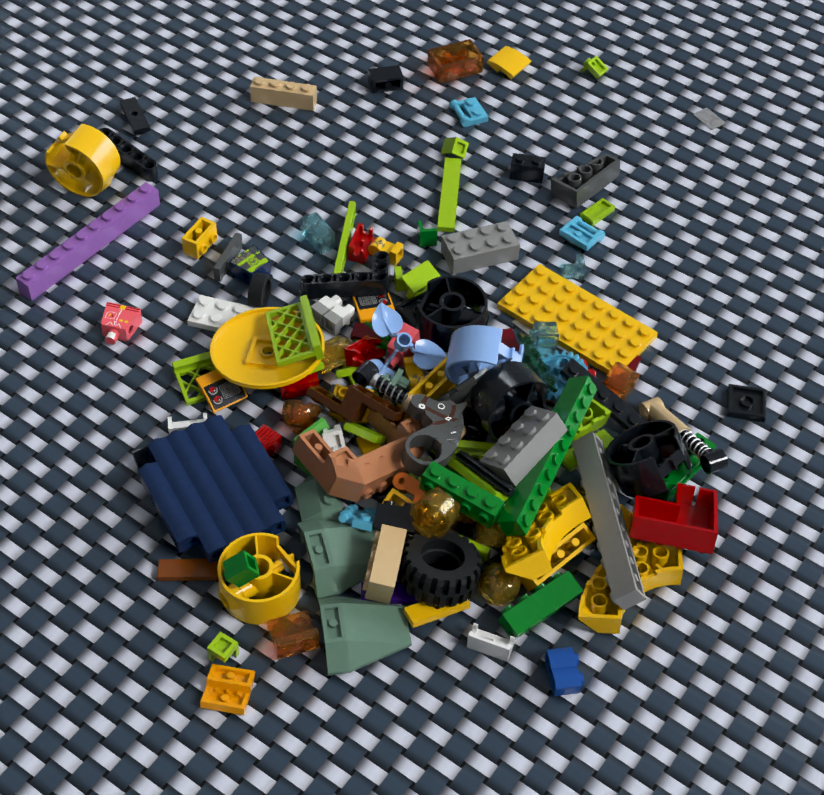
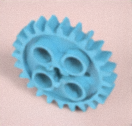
[530,350,588,402]

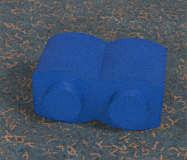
[544,647,584,696]

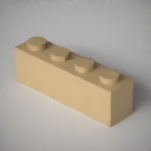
[250,77,317,111]

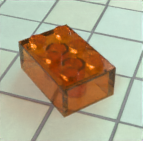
[427,39,484,83]

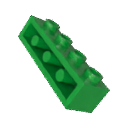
[656,432,717,501]
[419,461,505,529]
[497,570,583,640]

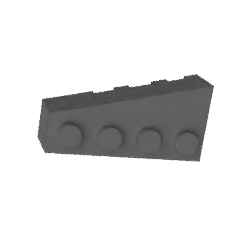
[551,153,620,208]

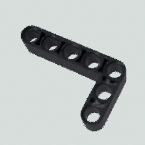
[99,128,158,182]
[300,251,390,299]

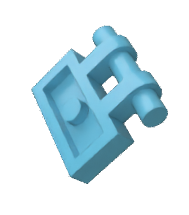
[339,504,376,532]

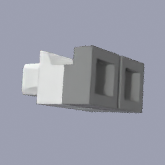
[311,295,355,337]

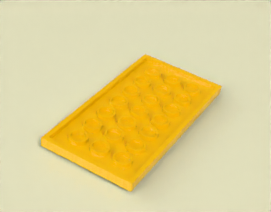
[497,264,658,378]

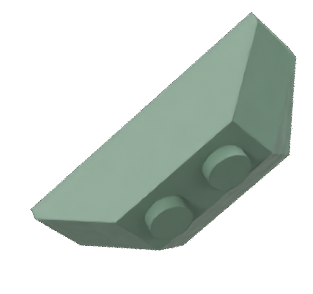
[295,474,342,522]

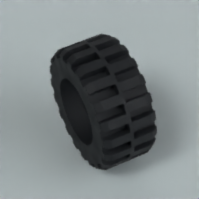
[398,528,482,608]

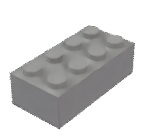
[441,221,520,275]
[479,405,568,487]

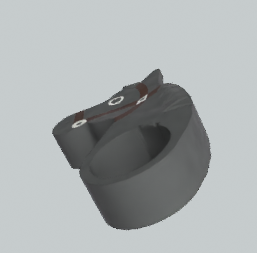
[401,394,467,477]

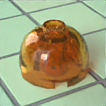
[282,400,321,434]

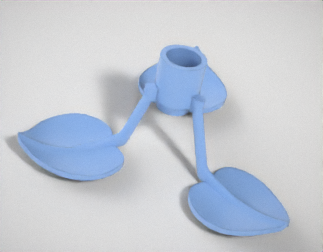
[365,302,447,390]

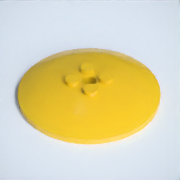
[210,307,325,389]

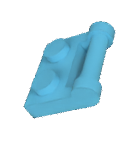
[449,97,488,127]
[559,216,605,251]

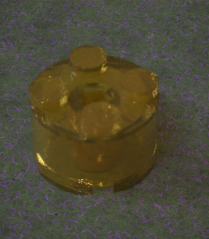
[410,487,460,538]

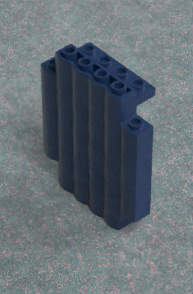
[138,415,293,564]

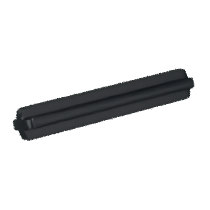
[456,450,515,498]

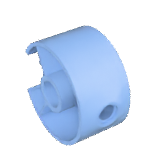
[445,325,524,386]

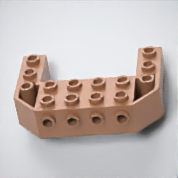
[292,398,424,502]

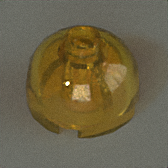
[478,562,521,606]

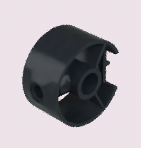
[416,275,489,352]
[470,361,551,442]
[605,420,692,498]

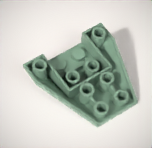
[297,519,377,600]
[318,596,412,676]

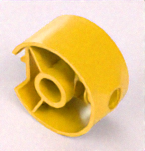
[45,124,121,197]
[217,533,301,625]

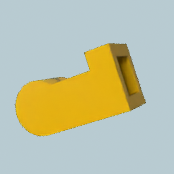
[368,237,404,266]
[403,356,424,392]

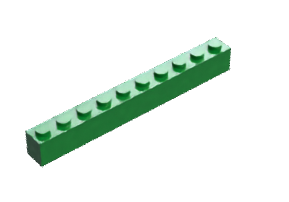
[496,375,597,536]

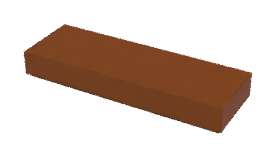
[157,559,219,581]

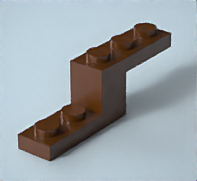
[306,384,406,423]

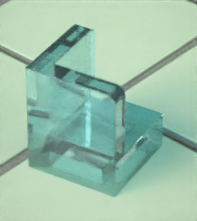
[560,254,586,279]

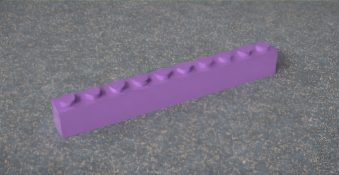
[16,182,160,301]

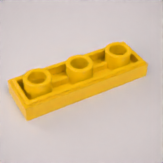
[403,599,471,628]

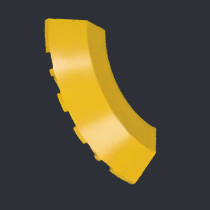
[501,482,591,580]
[578,541,683,634]

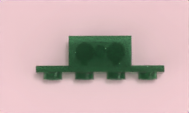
[516,332,558,393]

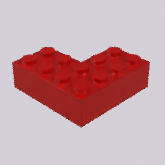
[629,483,718,554]

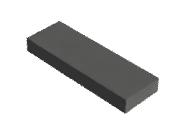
[213,233,243,282]

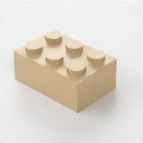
[362,524,407,604]

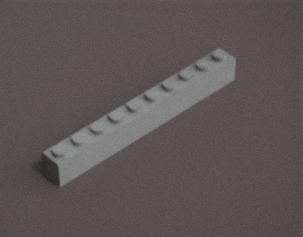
[572,431,646,610]

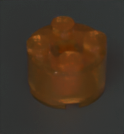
[602,362,640,402]

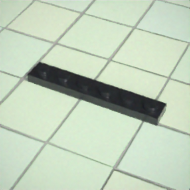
[559,358,647,430]

